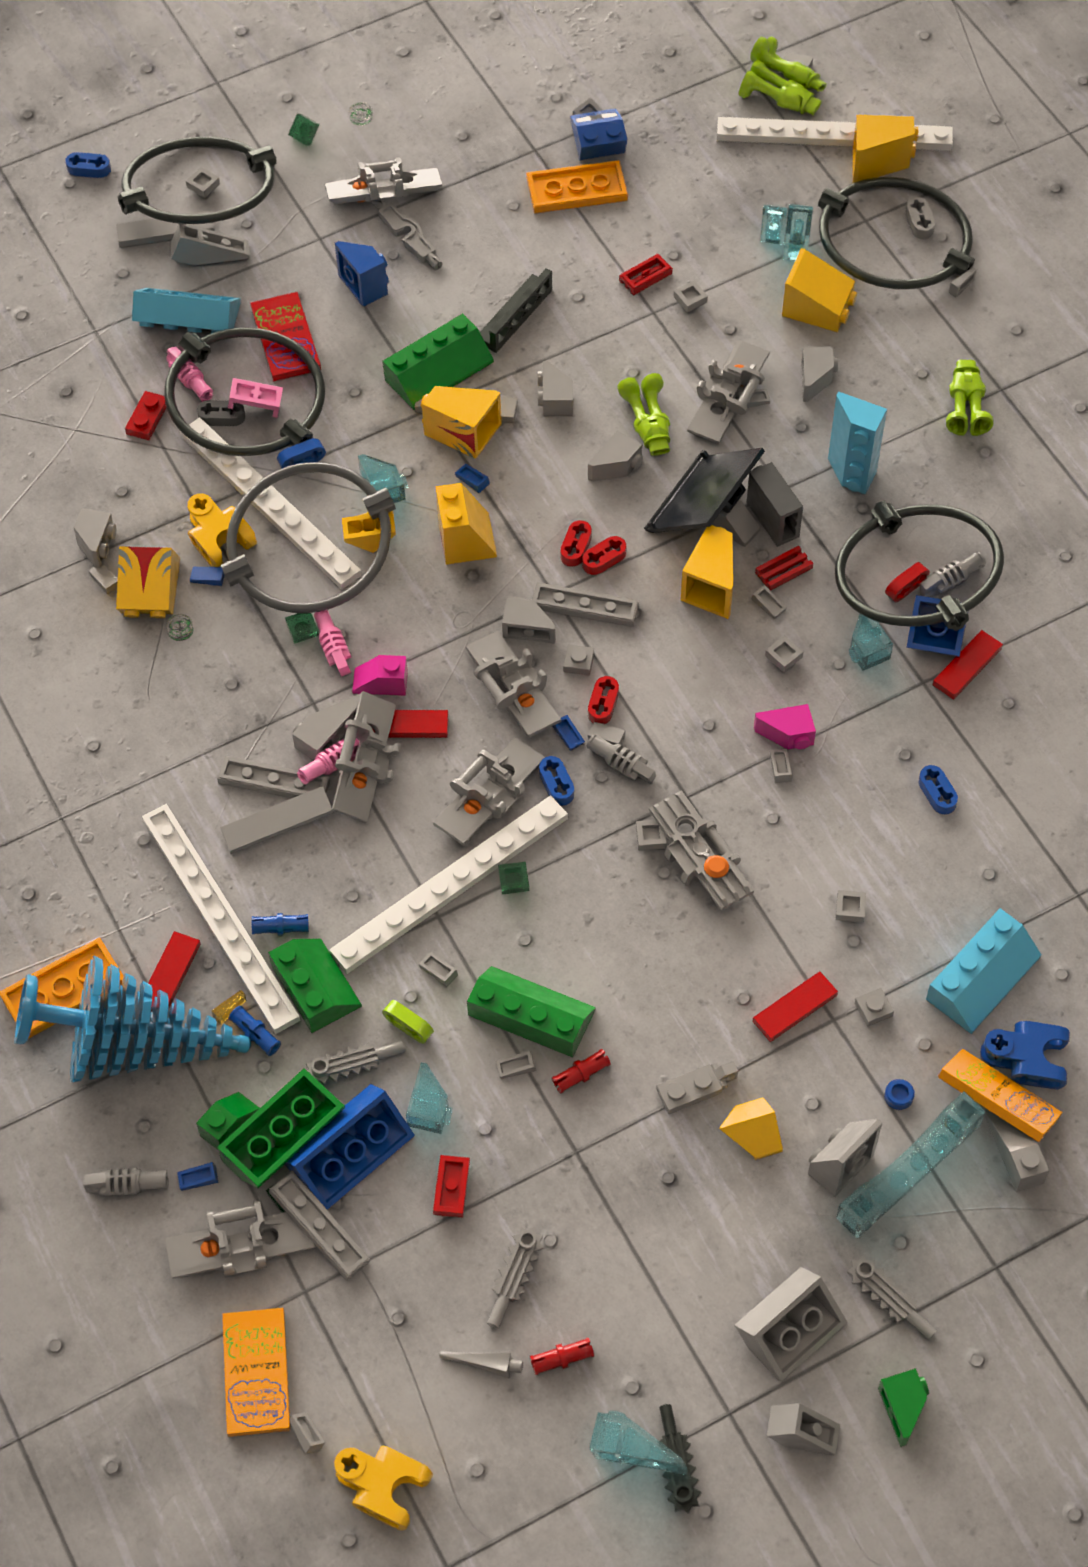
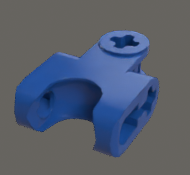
[980,1021,1070,1090]

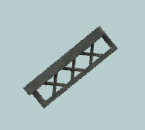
[480,268,552,353]

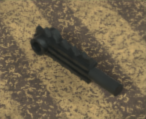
[657,1404,701,1514]

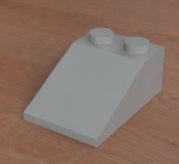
[808,1119,883,1197]

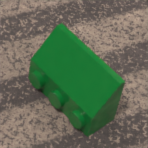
[268,938,362,1033]

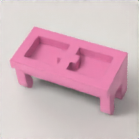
[228,378,283,418]

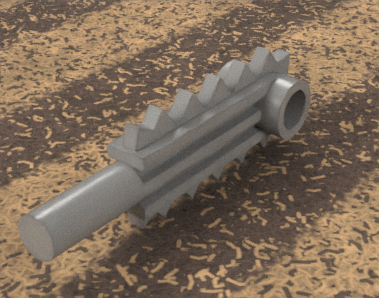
[306,1041,405,1085]
[487,1227,543,1328]
[847,1256,937,1340]

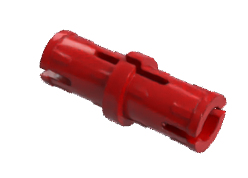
[552,1049,611,1093]
[530,1337,594,1375]

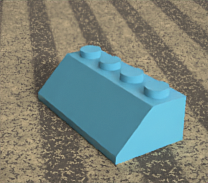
[132,288,241,333]
[828,391,887,495]
[926,908,1041,1034]

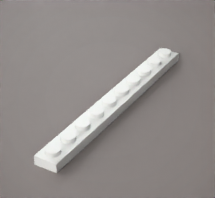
[717,117,953,151]
[180,417,362,590]
[329,795,568,974]
[142,804,300,1035]

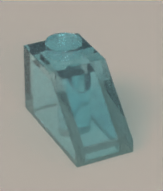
[760,204,789,245]
[783,204,813,261]
[358,454,408,503]
[849,614,893,671]
[406,1062,452,1134]

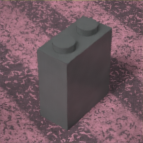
[746,462,803,547]

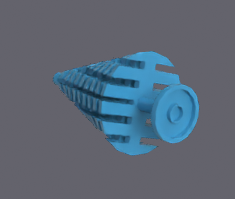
[14,955,251,1082]

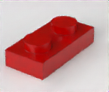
[125,391,167,441]
[433,1155,470,1218]

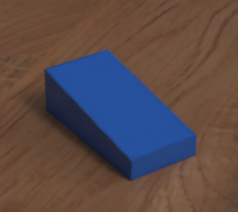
[455,463,490,493]
[190,567,225,586]
[552,715,585,751]
[177,1162,219,1191]

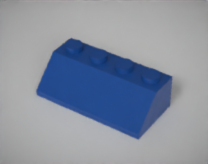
[285,1084,415,1209]

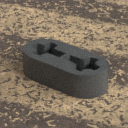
[197,400,246,426]

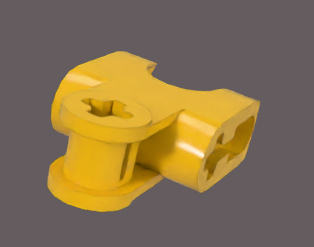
[188,493,257,567]
[334,1446,433,1530]

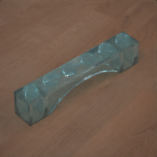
[836,1092,986,1239]

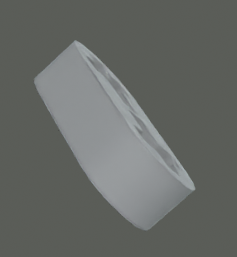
[906,197,935,239]

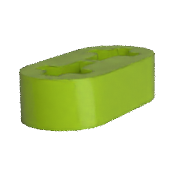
[382,1000,434,1044]

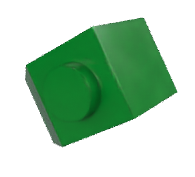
[196,1092,260,1150]
[878,1368,929,1447]

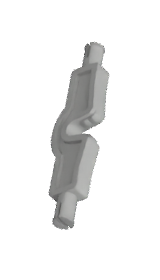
[372,199,443,270]

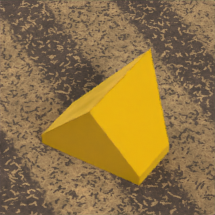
[342,511,396,553]
[719,1098,783,1160]

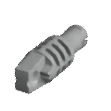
[920,551,986,597]
[586,734,657,784]
[84,1168,169,1196]

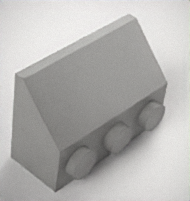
[734,1267,848,1382]

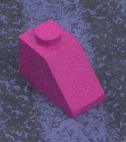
[352,655,408,696]
[754,704,816,750]

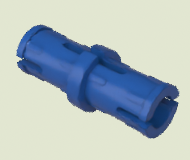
[251,913,309,936]
[228,1006,281,1056]

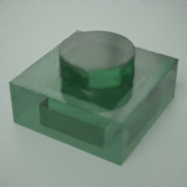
[288,113,320,146]
[285,613,319,644]
[498,862,529,895]

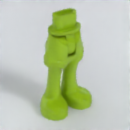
[750,36,827,92]
[738,60,822,116]
[946,360,994,436]
[617,373,670,456]

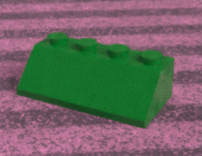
[382,313,494,410]
[467,966,596,1058]
[217,1068,345,1188]

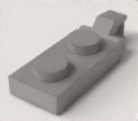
[657,1061,738,1114]

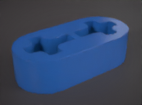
[65,152,111,178]
[277,438,326,468]
[539,756,574,806]
[918,765,958,815]

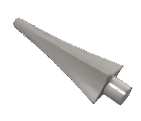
[439,1351,523,1379]

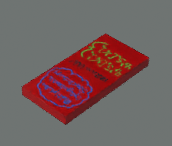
[250,292,321,381]

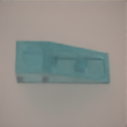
[589,1410,687,1474]

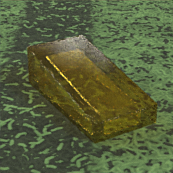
[211,990,247,1025]

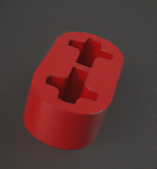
[560,520,592,567]
[582,536,626,575]
[885,562,930,602]
[588,676,619,724]

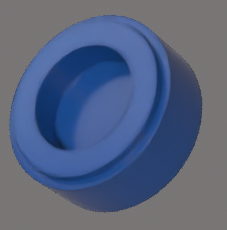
[884,1079,915,1110]

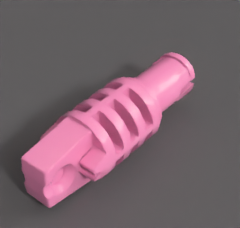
[167,346,213,402]
[314,610,351,677]
[297,738,359,785]

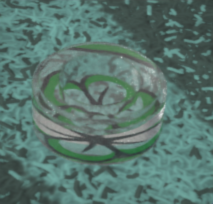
[349,103,373,125]
[166,614,194,641]

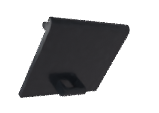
[644,448,765,533]

